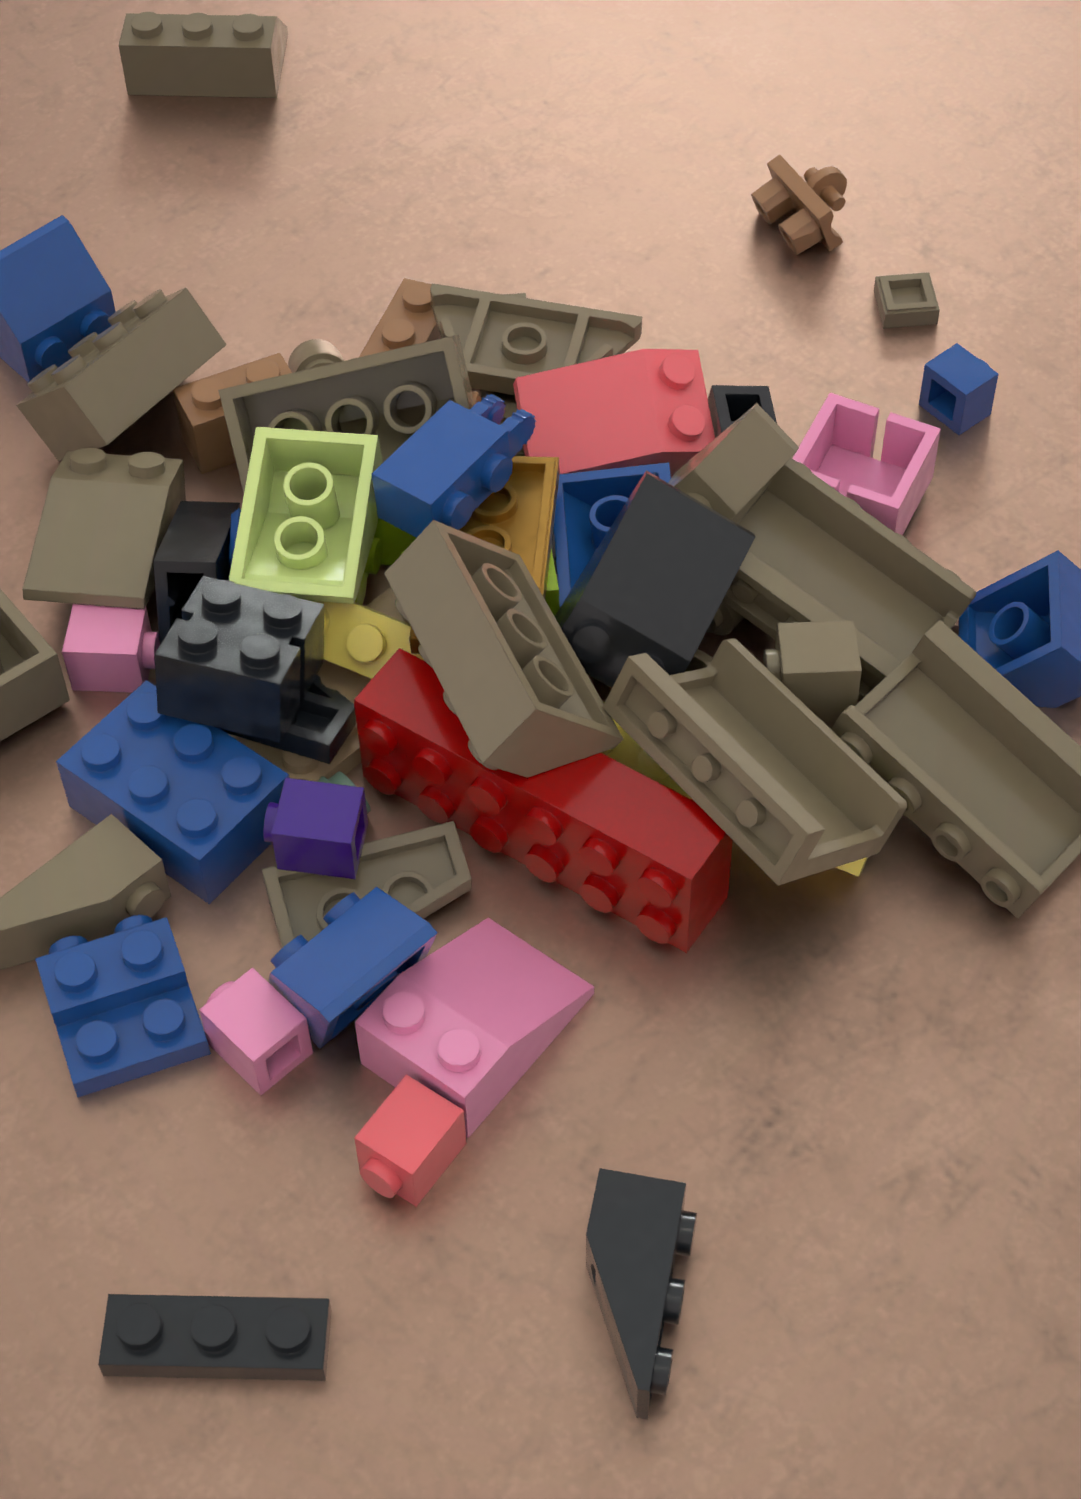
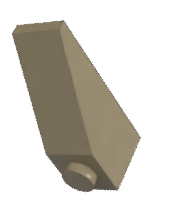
[0,814,171,970]

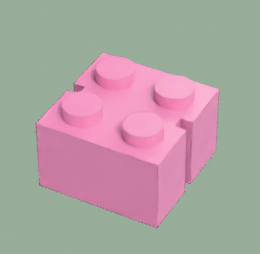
[792,393,941,535]

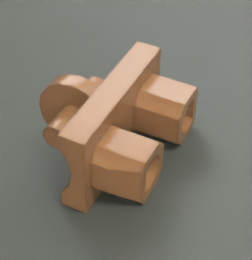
[751,154,847,255]

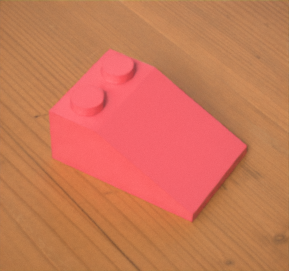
[513,349,715,478]

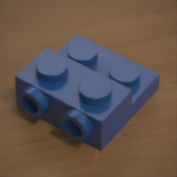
[35,915,211,1098]

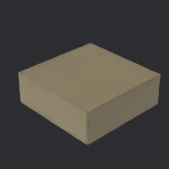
[874,272,940,328]

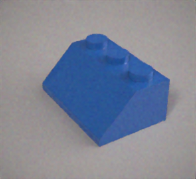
[554,462,671,607]

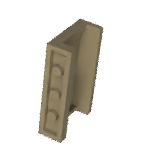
[723,458,977,701]
[831,620,1081,918]
[602,638,907,885]

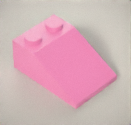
[355,918,594,1138]

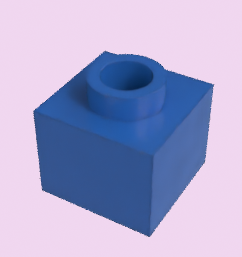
[919,343,999,435]

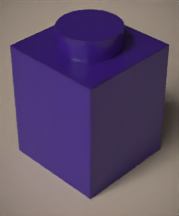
[263,778,368,879]

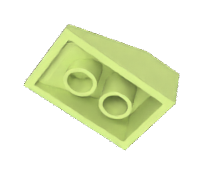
[229,427,383,604]

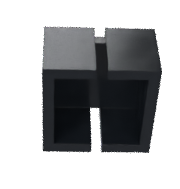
[155,576,324,743]

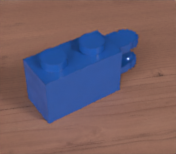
[372,394,536,538]

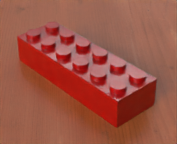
[354,648,733,953]

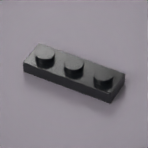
[98,1294,332,1381]

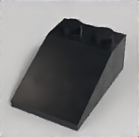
[554,470,755,688]

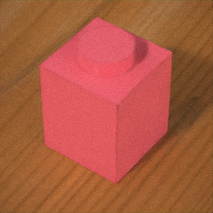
[354,1074,467,1207]

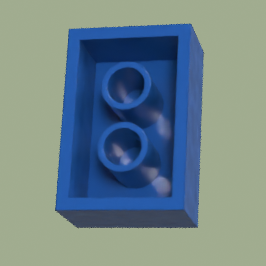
[56,680,290,904]

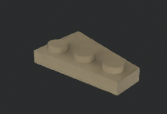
[262,821,472,948]

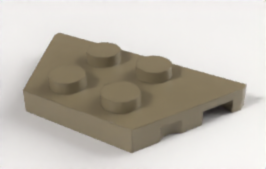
[430,283,643,395]

